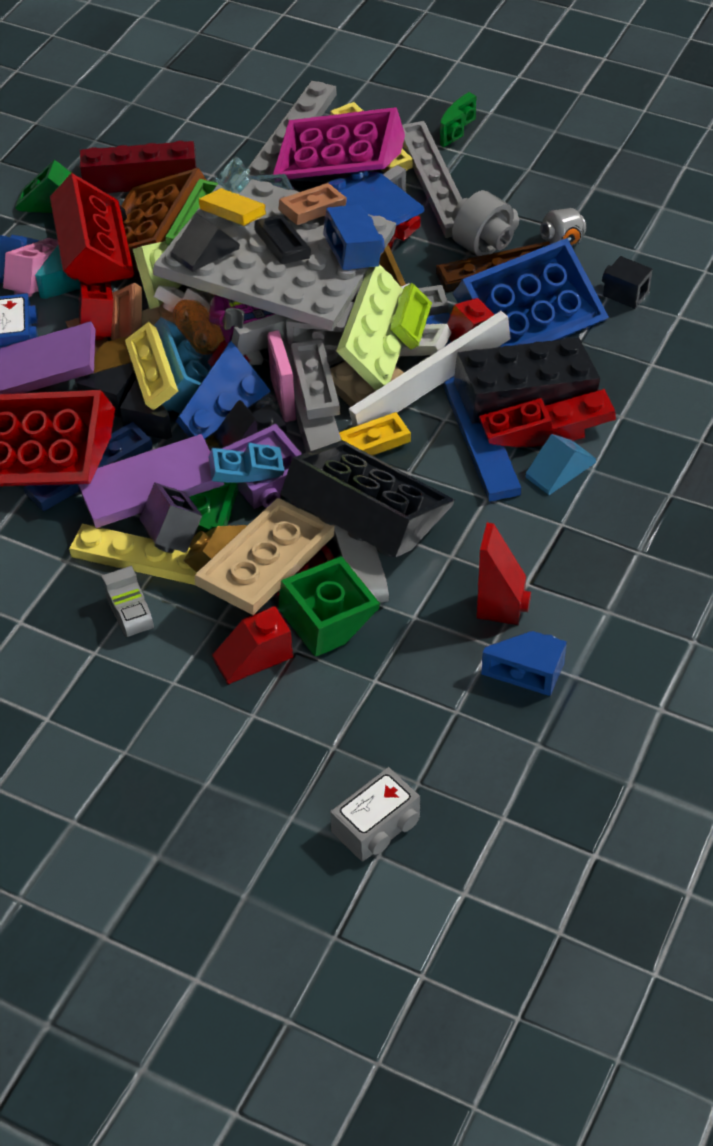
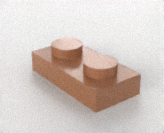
[278,183,347,225]

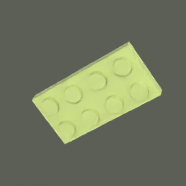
[336,264,403,391]

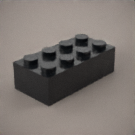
[454,337,600,424]

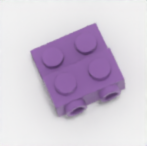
[222,424,302,509]

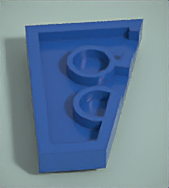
[176,341,271,440]

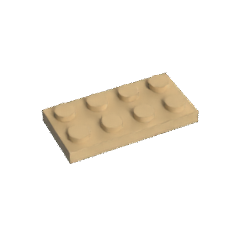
[195,498,335,615]

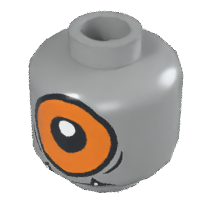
[540,208,586,246]

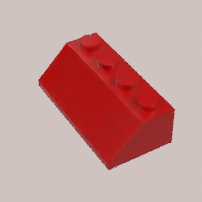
[50,173,135,285]

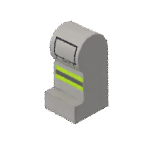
[102,566,154,637]

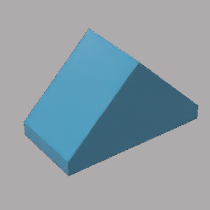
[525,434,596,495]

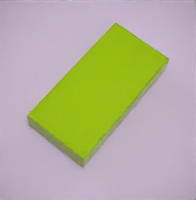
[390,283,432,350]

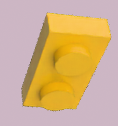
[339,412,411,456]

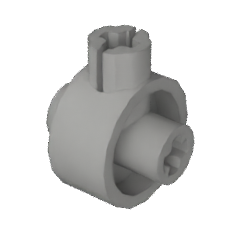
[452,190,519,257]

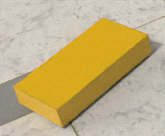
[199,188,266,226]

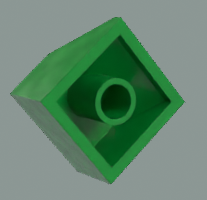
[278,556,380,657]

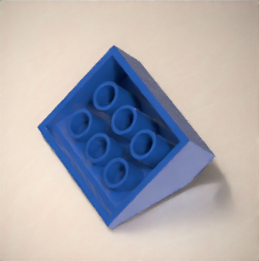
[329,171,425,226]
[453,238,609,347]

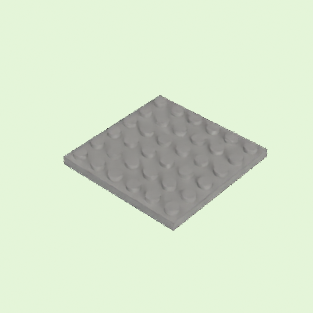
[153,172,396,331]

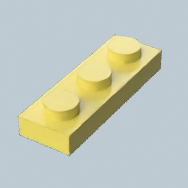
[125,322,178,410]

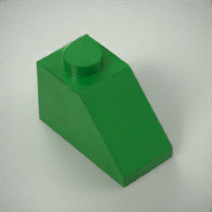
[15,159,71,213]

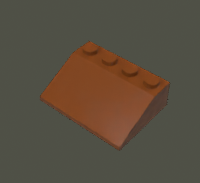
[121,167,207,272]

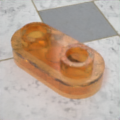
[173,299,225,355]

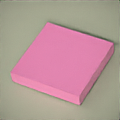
[267,330,296,422]

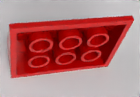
[0,390,115,486]

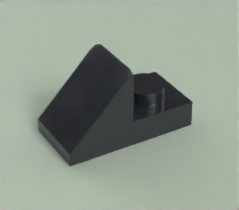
[214,400,287,448]

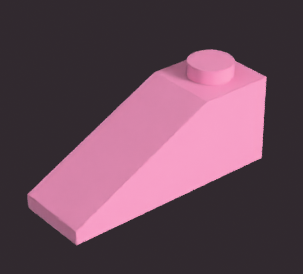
[3,238,58,297]

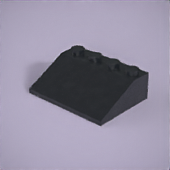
[280,440,455,558]

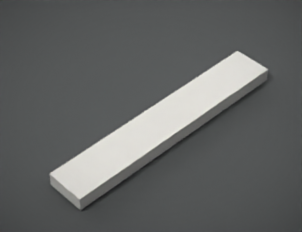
[349,311,510,427]

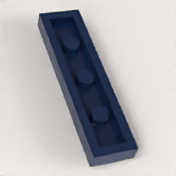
[23,422,153,512]

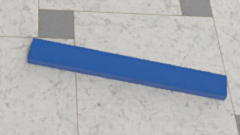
[426,312,521,502]

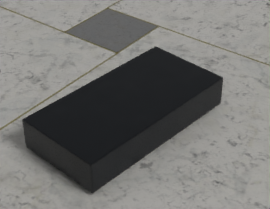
[254,215,311,264]

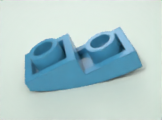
[208,443,284,483]

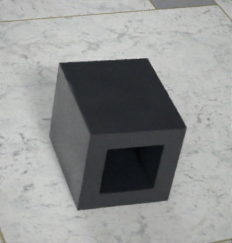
[602,256,653,309]

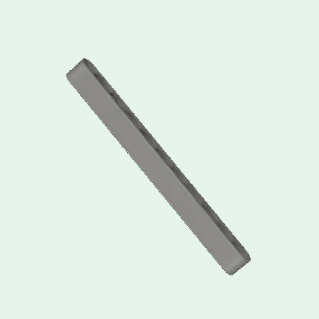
[283,341,389,603]

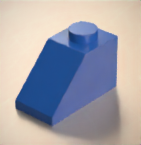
[481,631,567,696]

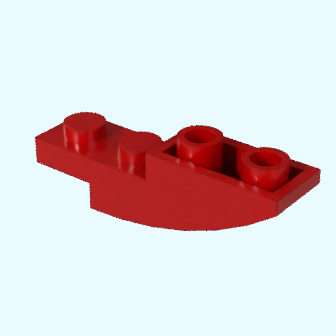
[479,389,616,447]

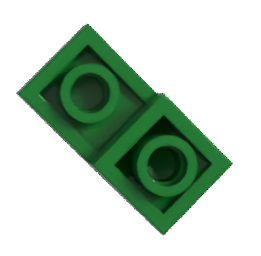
[440,92,477,147]

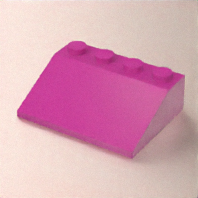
[272,107,405,181]

